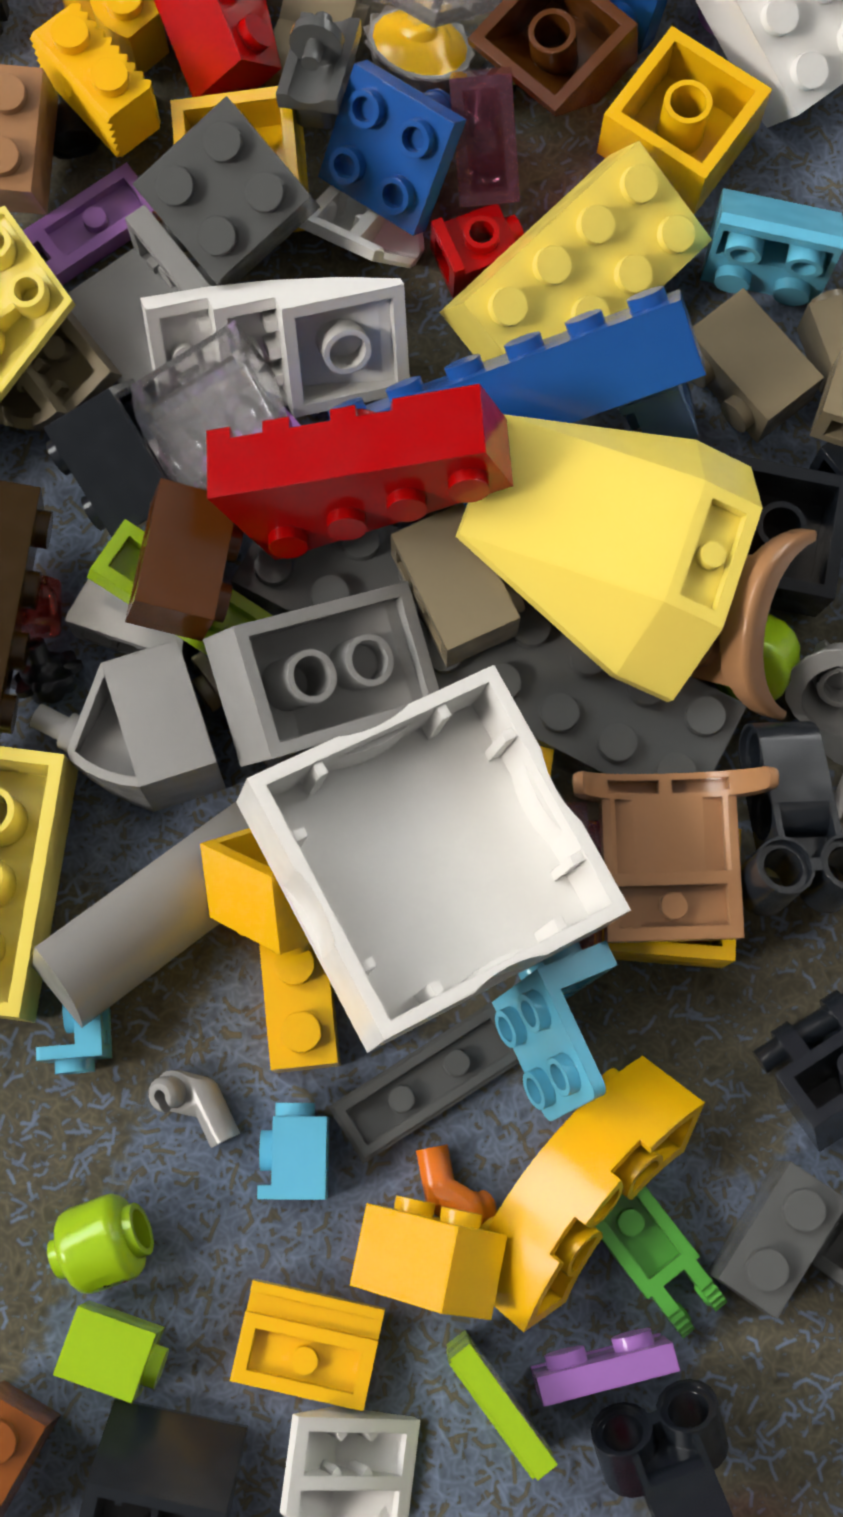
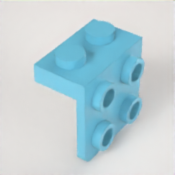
[492,940,618,1121]

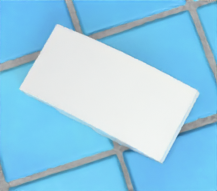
[140,277,410,418]

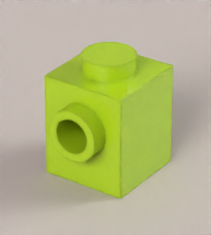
[53,1300,169,1403]

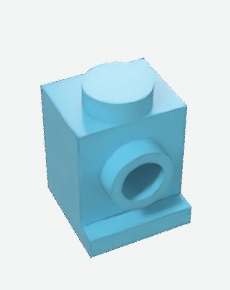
[257,1103,330,1200]

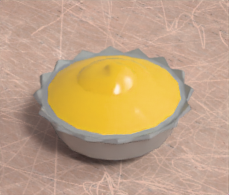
[363,2,477,93]

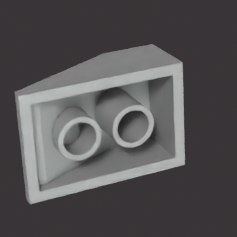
[203,581,439,767]

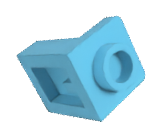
[36,1004,112,1075]

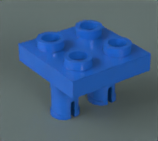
[318,60,467,236]

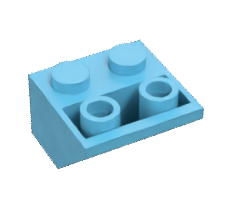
[700,188,843,306]

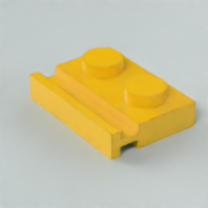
[230,1278,385,1411]

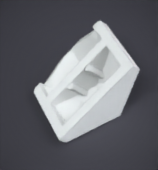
[299,185,425,268]
[280,1406,420,1517]

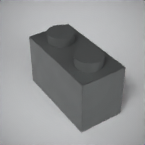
[706,1161,843,1319]

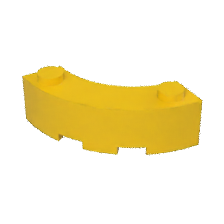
[480,1056,705,1332]

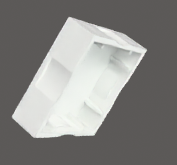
[236,665,631,1053]

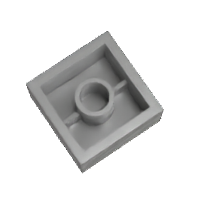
[30,639,226,812]

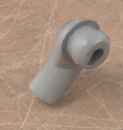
[148,1069,241,1148]

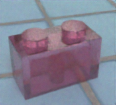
[449,66,520,207]

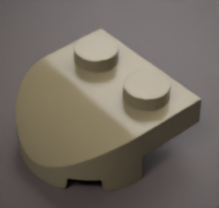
[0,312,122,432]

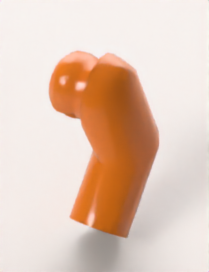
[416,1144,497,1225]

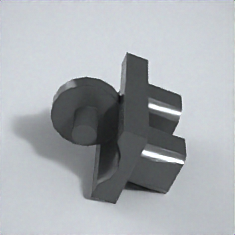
[276,11,362,129]

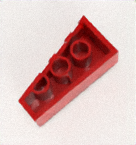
[154,0,282,97]
[206,384,513,561]

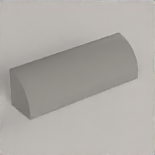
[32,801,249,1028]

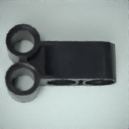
[738,721,843,917]
[591,1379,734,1517]

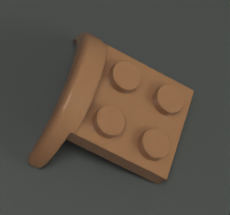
[691,528,817,720]
[572,766,779,943]

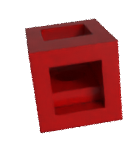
[430,202,524,299]

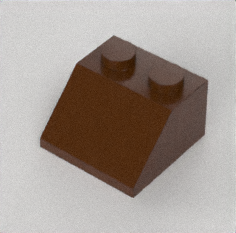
[467,0,638,117]

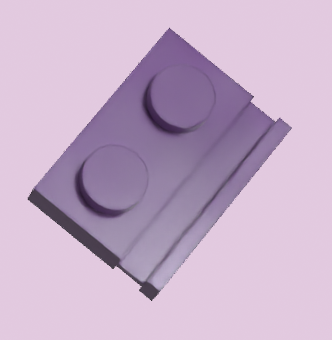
[530,1328,680,1407]

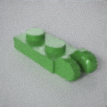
[595,1186,728,1339]

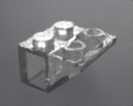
[130,320,287,490]

